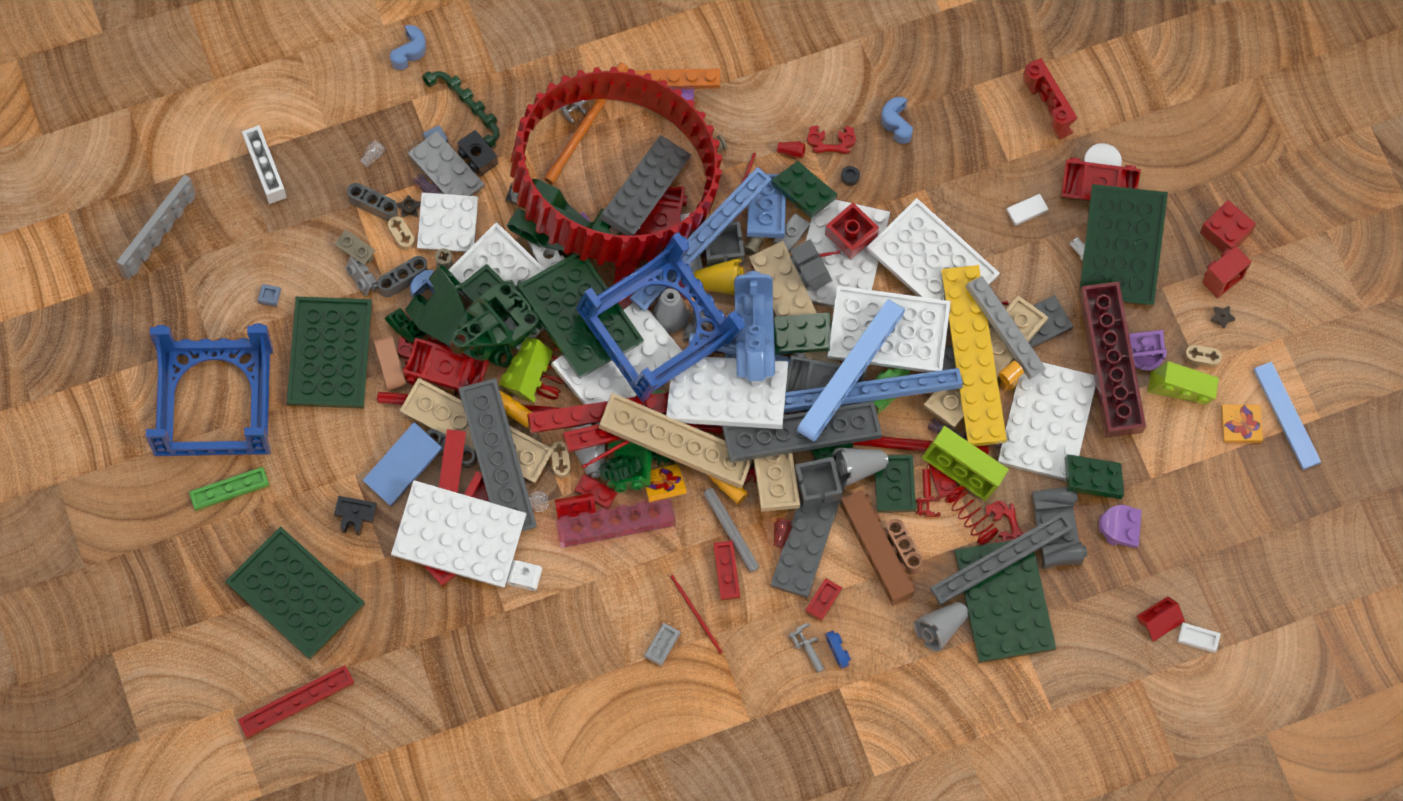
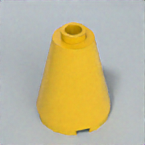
[693,258,744,296]

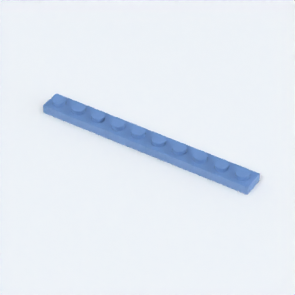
[630,167,772,312]
[784,368,962,413]

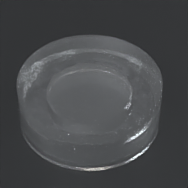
[529,491,549,512]

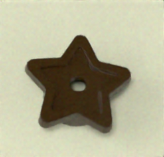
[397,195,421,218]
[1211,306,1235,329]

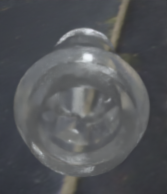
[359,139,386,168]

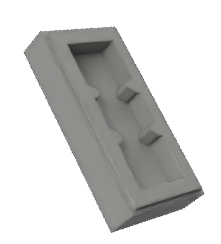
[773,213,810,252]
[644,623,681,667]

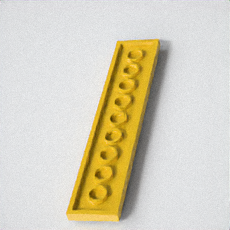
[941,265,1007,446]

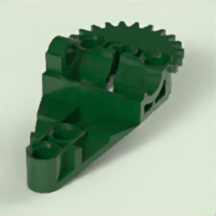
[450,280,542,354]

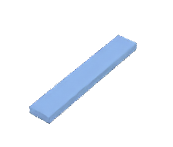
[1253,362,1321,470]

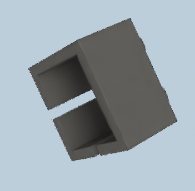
[704,221,745,267]
[790,239,833,291]
[795,457,842,508]

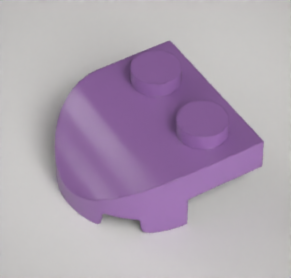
[1129,330,1167,370]
[1099,505,1142,548]

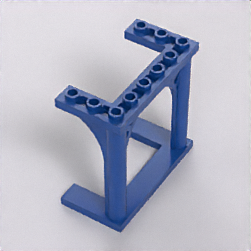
[576,232,746,402]
[146,323,273,456]

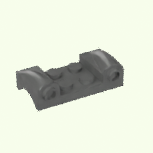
[786,352,867,405]
[1031,487,1087,569]

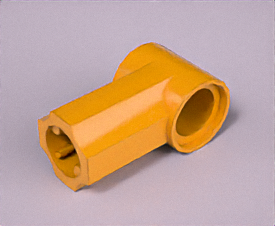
[998,361,1024,391]

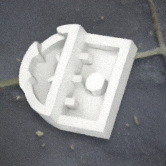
[1083,143,1122,166]

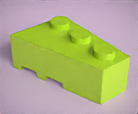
[498,337,553,403]
[1147,361,1219,405]

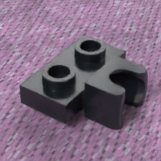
[334,496,377,536]

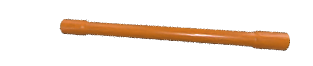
[544,62,629,185]

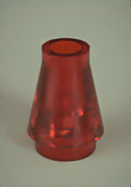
[773,518,793,548]

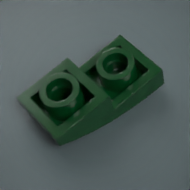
[384,308,427,343]

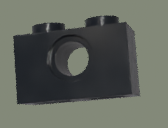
[457,130,498,177]

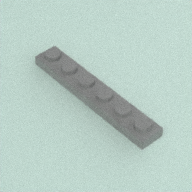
[965,276,1046,380]

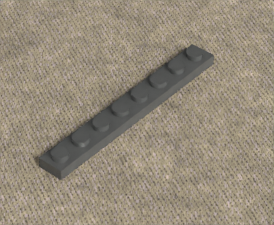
[930,512,1073,606]

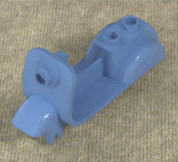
[734,271,775,381]

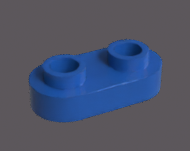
[825,630,851,669]

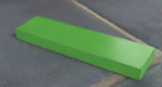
[189,467,270,511]

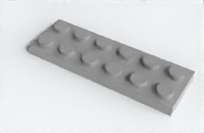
[117,174,196,280]

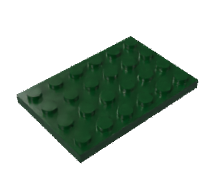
[1078,184,1168,305]
[517,253,644,379]
[287,296,372,409]
[225,526,365,660]
[954,540,1056,663]

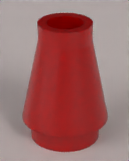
[777,141,805,159]

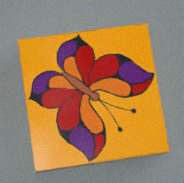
[1221,404,1263,443]
[644,464,687,502]

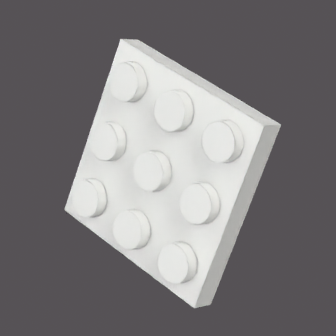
[417,193,478,253]

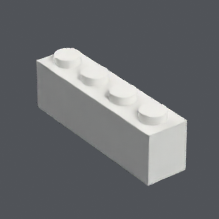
[242,125,287,204]

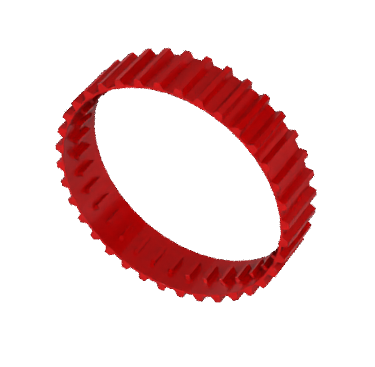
[510,67,722,267]

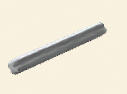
[704,488,759,572]

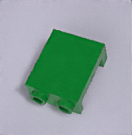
[608,439,652,493]

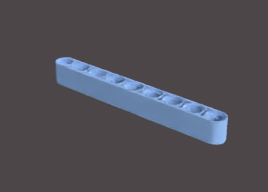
[797,299,905,442]

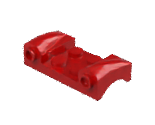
[1023,58,1078,139]
[1061,157,1141,201]
[639,186,688,235]
[403,338,489,395]

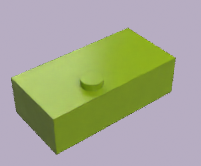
[922,426,1009,501]

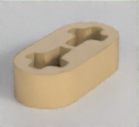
[388,216,415,250]
[1185,345,1222,368]
[551,441,571,479]

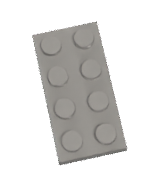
[408,131,485,196]

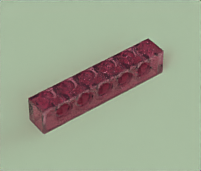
[556,498,676,548]

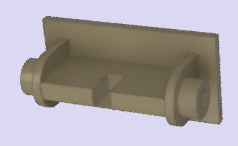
[335,230,376,265]

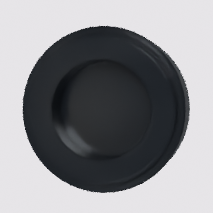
[841,166,860,186]

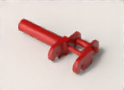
[916,469,941,517]

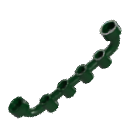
[422,71,500,149]

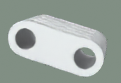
[506,560,543,591]

